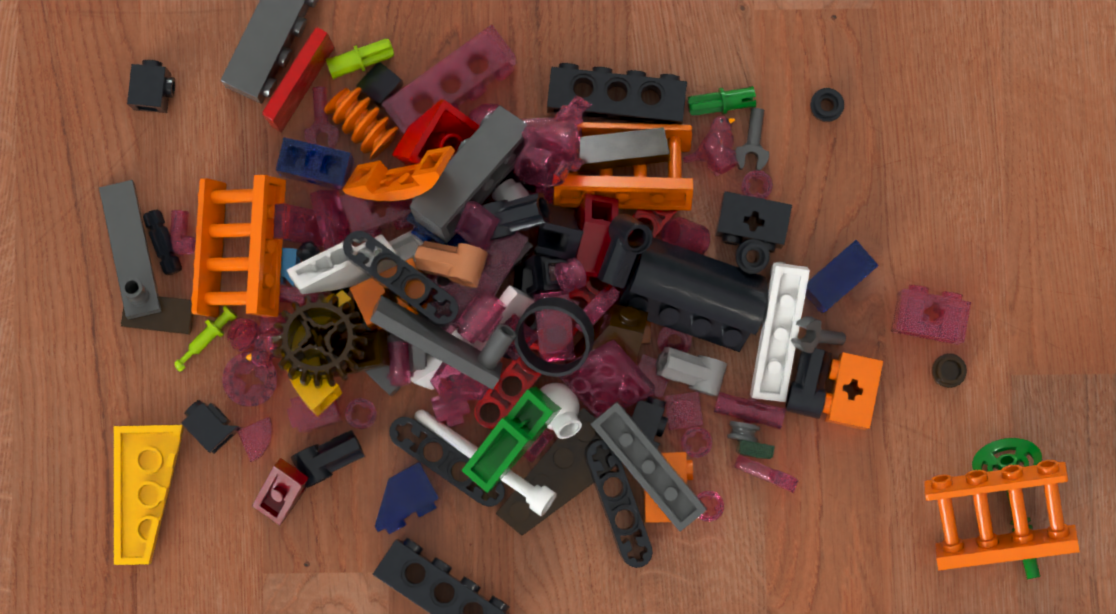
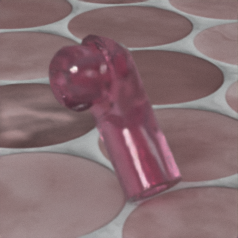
[170,210,196,256]

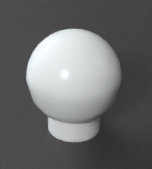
[540,383,582,439]

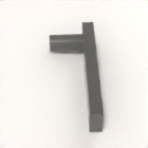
[99,180,162,320]
[370,295,516,390]
[590,401,707,532]

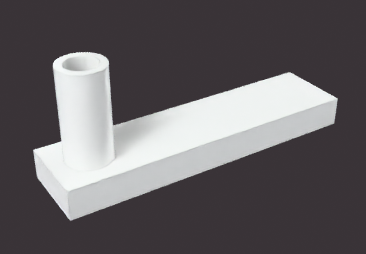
[750,262,810,402]

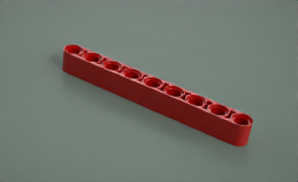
[474,209,678,429]

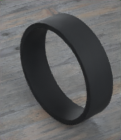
[514,297,594,377]

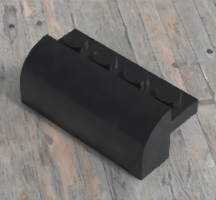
[614,237,768,352]

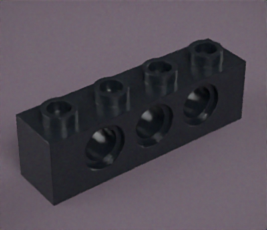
[547,63,687,125]
[372,537,510,614]

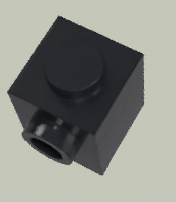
[127,60,176,113]

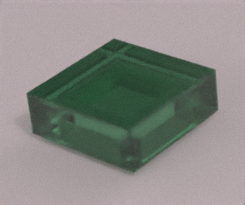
[736,440,775,460]

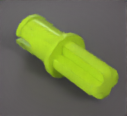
[326,39,394,80]

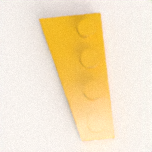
[114,425,184,565]

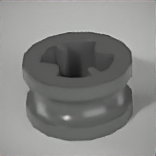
[727,421,760,443]

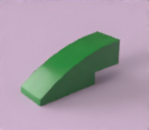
[461,386,562,493]

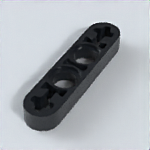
[343,231,459,327]
[389,417,505,507]
[584,439,653,568]

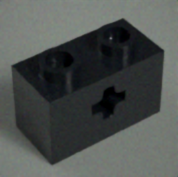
[715,191,792,253]

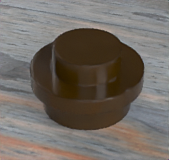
[932,354,967,388]

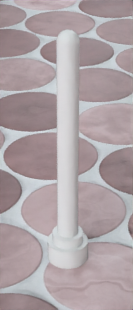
[414,410,557,516]

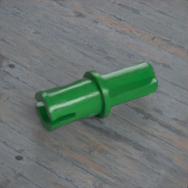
[687,86,756,116]

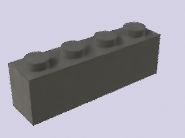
[220,0,319,104]
[409,105,536,243]

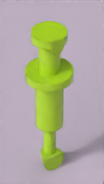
[174,305,238,372]

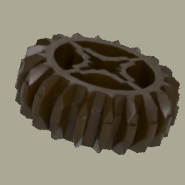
[271,293,368,389]

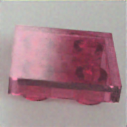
[559,339,655,418]

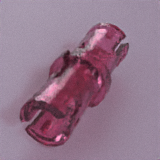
[714,391,786,430]

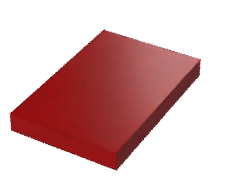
[262,27,335,133]

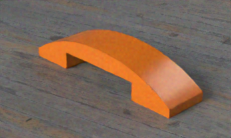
[342,146,455,201]

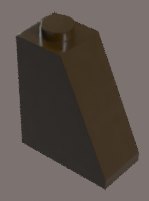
[561,304,648,396]

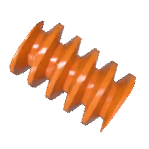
[324,87,399,161]

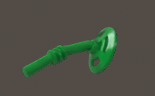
[972,438,1043,580]

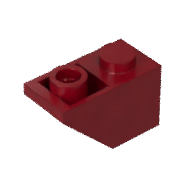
[572,193,619,277]

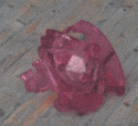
[514,95,591,187]

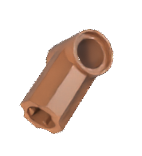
[415,241,488,288]

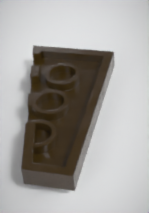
[496,408,616,536]

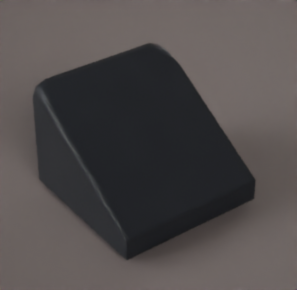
[356,62,404,108]

